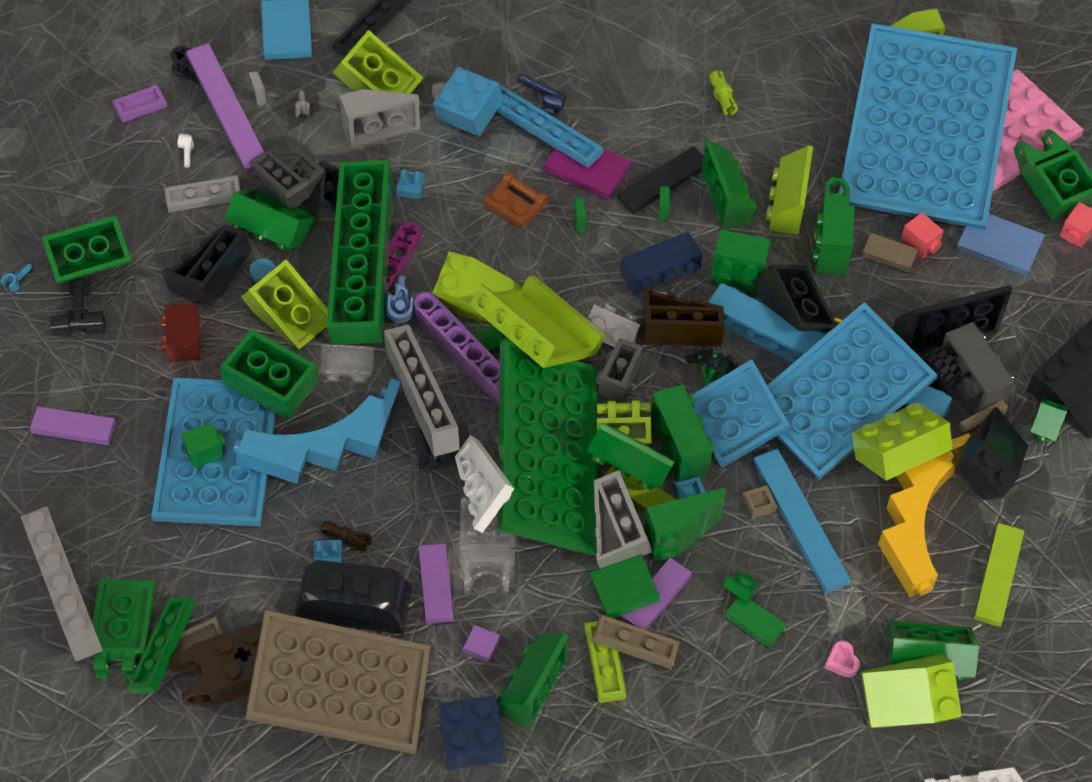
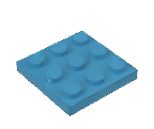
[692,359,791,468]

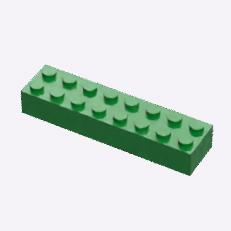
[327,160,394,345]

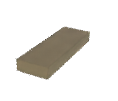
[592,614,680,669]

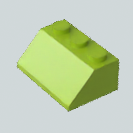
[766,146,813,235]

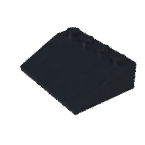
[892,285,1013,354]
[1027,318,1092,439]

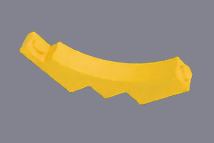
[878,433,971,598]

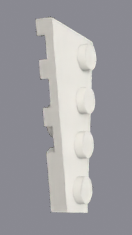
[455,435,514,533]

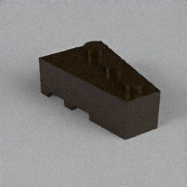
[643,286,724,347]

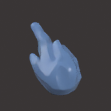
[385,275,416,323]

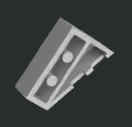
[594,470,652,568]

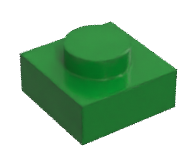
[723,570,761,601]

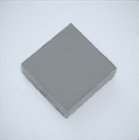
[249,71,266,106]

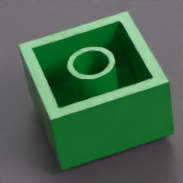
[711,229,771,293]

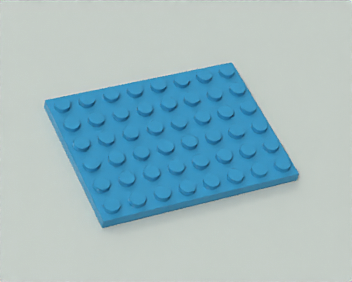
[839,23,1017,230]

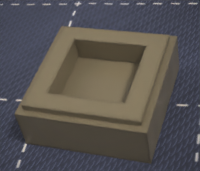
[742,485,777,519]

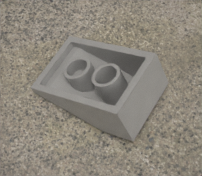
[339,89,420,148]

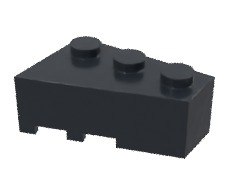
[161,225,252,306]

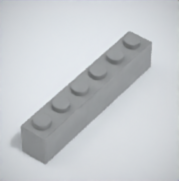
[384,324,460,457]
[21,506,103,661]

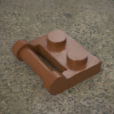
[483,171,550,230]

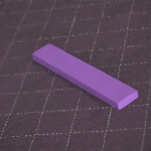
[186,43,264,173]

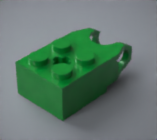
[1014,129,1092,221]
[812,177,855,276]

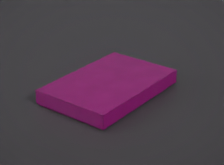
[544,148,632,200]

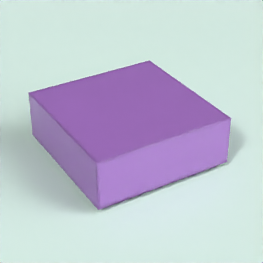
[463,625,500,662]

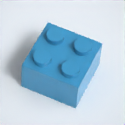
[433,67,504,136]

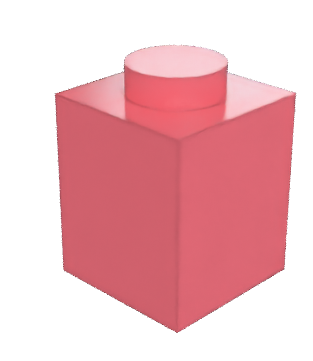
[1060,202,1092,248]
[901,213,944,259]

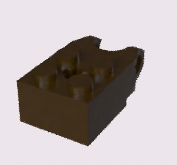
[170,621,262,705]

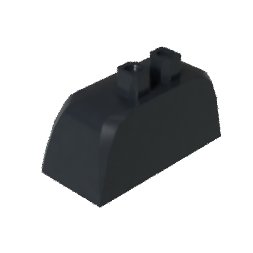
[294,560,412,635]

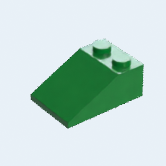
[644,488,727,561]

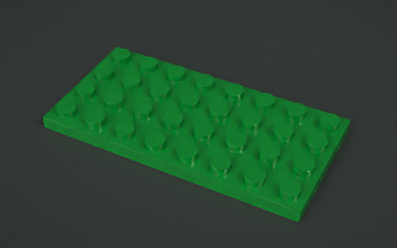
[498,339,598,556]

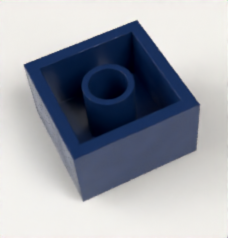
[439,695,505,770]

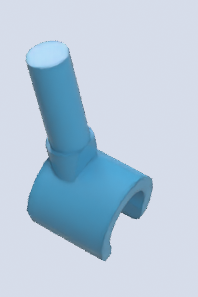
[1,263,33,292]

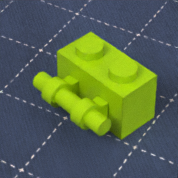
[597,400,652,448]

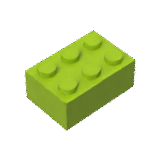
[852,402,953,481]

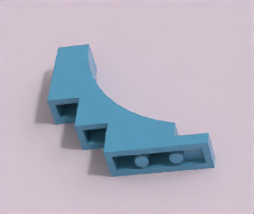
[233,378,401,484]

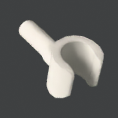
[177,134,194,168]

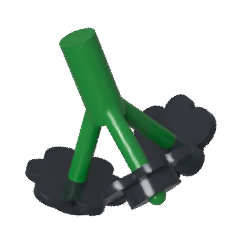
[685,346,739,388]

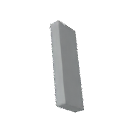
[164,175,241,213]

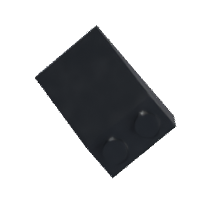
[753,264,837,331]
[951,407,1028,500]

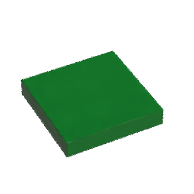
[590,554,661,618]

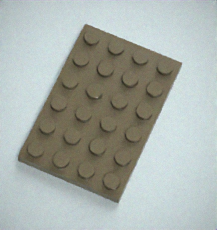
[244,610,431,754]

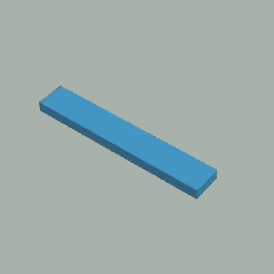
[493,80,604,168]
[753,449,851,594]

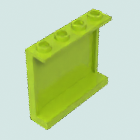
[470,275,607,368]

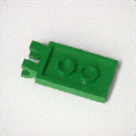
[89,579,156,679]

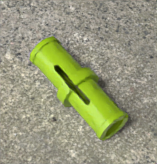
[709,70,738,115]

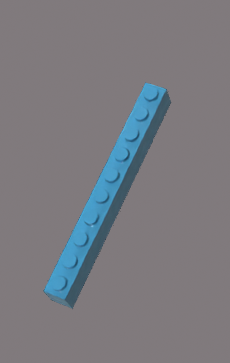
[709,283,952,418]

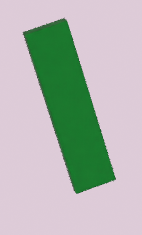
[128,596,196,694]

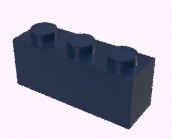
[620,232,703,295]

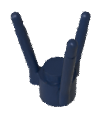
[518,74,566,116]

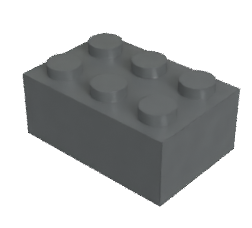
[941,322,1015,415]

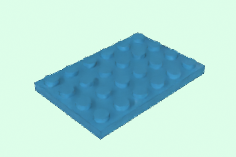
[768,302,937,480]
[151,378,276,527]

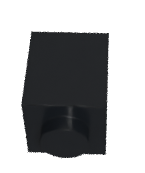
[309,160,339,213]

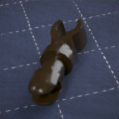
[321,521,372,552]

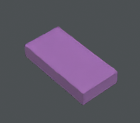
[112,84,167,123]

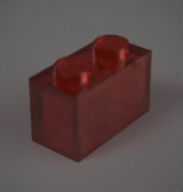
[161,303,201,362]

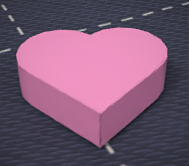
[824,641,860,678]

